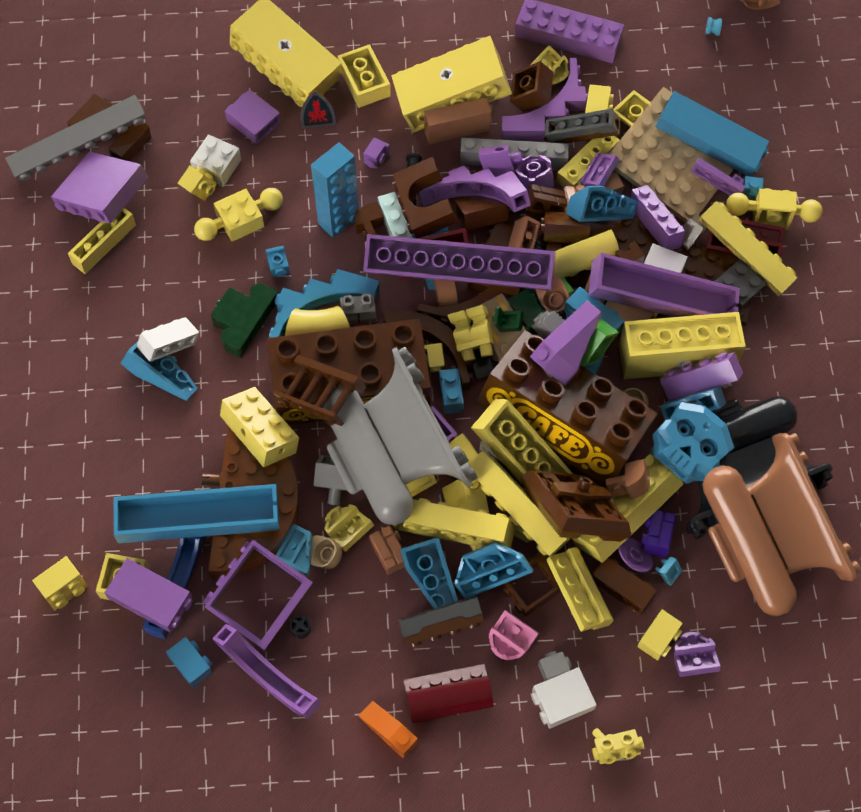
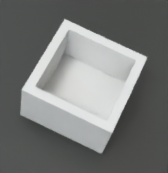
[190,134,241,187]

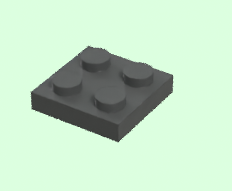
[715,259,767,308]

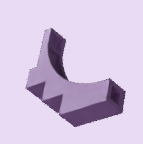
[501,58,588,141]
[418,166,531,212]

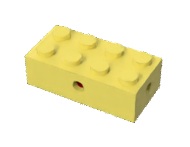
[220,387,299,467]

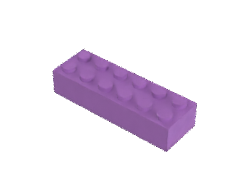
[514,0,624,64]

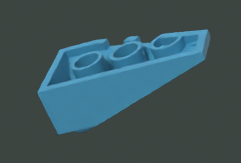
[566,185,638,222]
[120,341,198,401]

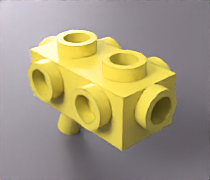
[592,728,644,764]

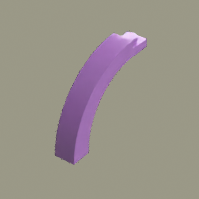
[213,624,321,719]

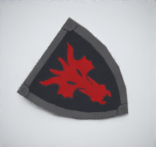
[300,90,336,129]

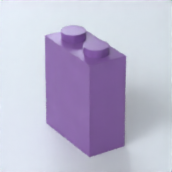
[225,89,281,145]

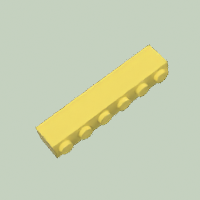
[699,201,797,296]

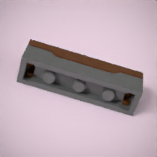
[545,108,620,144]
[397,596,484,647]

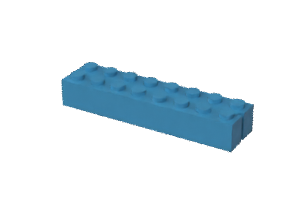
[114,484,280,543]

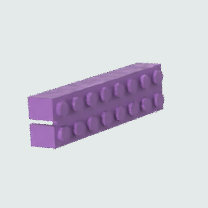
[588,253,740,317]

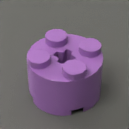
[516,155,554,189]

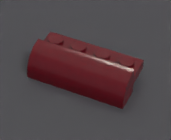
[706,219,785,258]
[404,664,494,723]

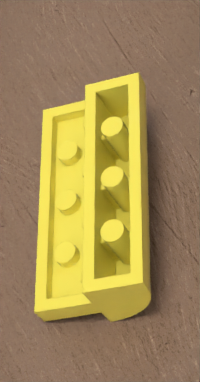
[554,229,619,278]
[546,547,614,632]

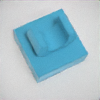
[655,556,683,585]

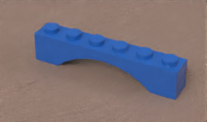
[143,536,207,640]

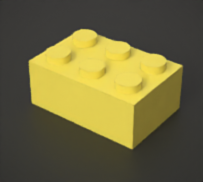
[338,44,390,108]

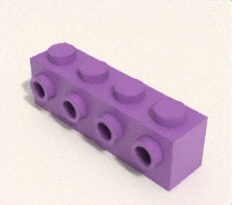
[631,185,685,250]
[660,352,743,401]

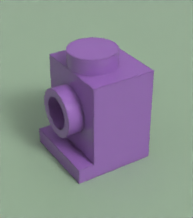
[364,138,390,169]

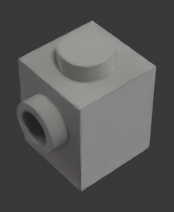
[538,651,572,681]

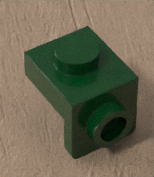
[492,307,524,332]

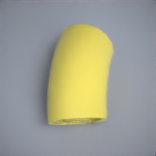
[285,306,350,336]

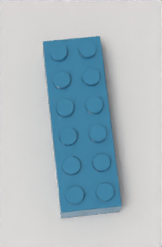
[311,142,359,238]

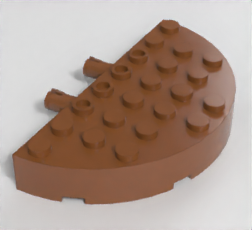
[201,426,300,579]

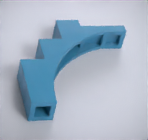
[269,269,380,338]

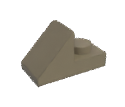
[682,214,707,251]

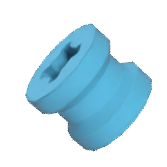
[705,17,722,36]

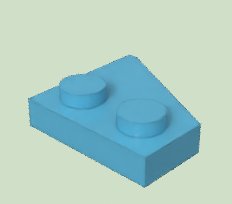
[275,524,312,576]

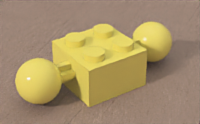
[194,188,283,242]
[726,188,823,230]

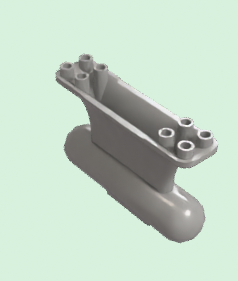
[323,347,478,525]

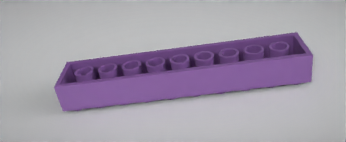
[363,234,556,291]

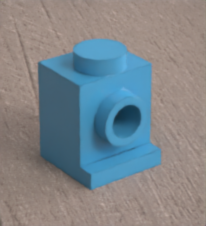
[742,176,763,201]
[266,246,290,277]

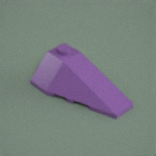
[530,301,602,386]

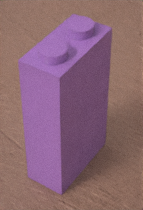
[104,558,193,633]

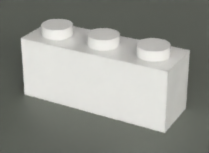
[137,317,199,362]

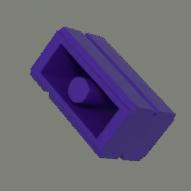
[641,510,676,558]

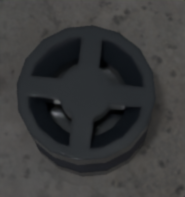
[290,615,311,639]

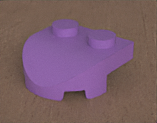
[674,632,721,677]

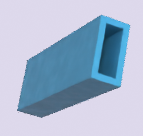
[655,91,769,176]

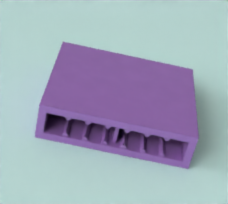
[51,151,149,224]

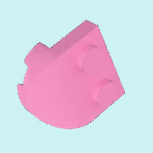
[489,610,539,660]

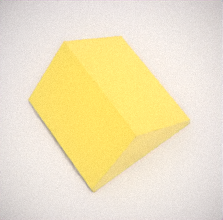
[613,90,651,127]

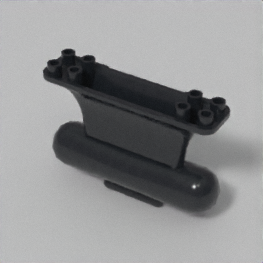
[682,396,833,539]

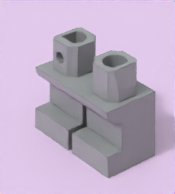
[340,294,377,324]

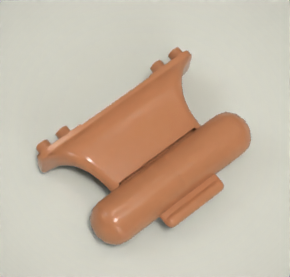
[702,433,861,616]

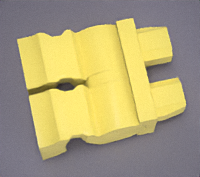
[448,305,495,362]

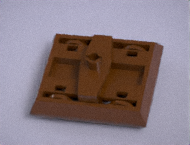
[521,470,632,542]

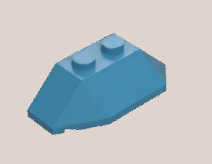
[454,542,533,599]

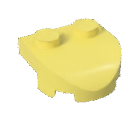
[531,45,569,86]
[324,504,374,552]

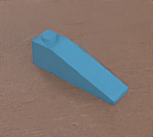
[400,537,458,608]

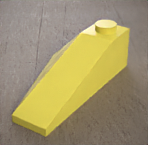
[442,479,489,551]

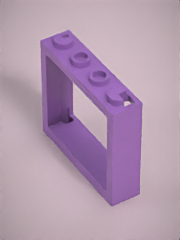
[204,540,313,650]

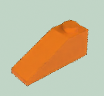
[358,701,418,759]

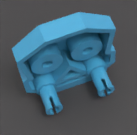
[651,402,734,484]

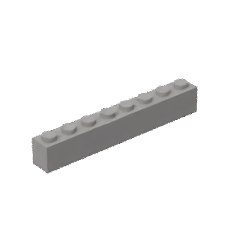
[5,95,147,181]

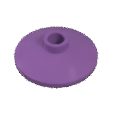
[618,538,653,573]

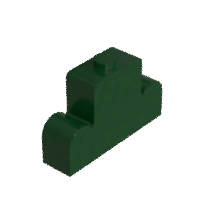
[211,284,278,358]

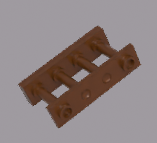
[273,355,366,426]

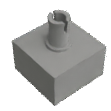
[313,455,348,505]

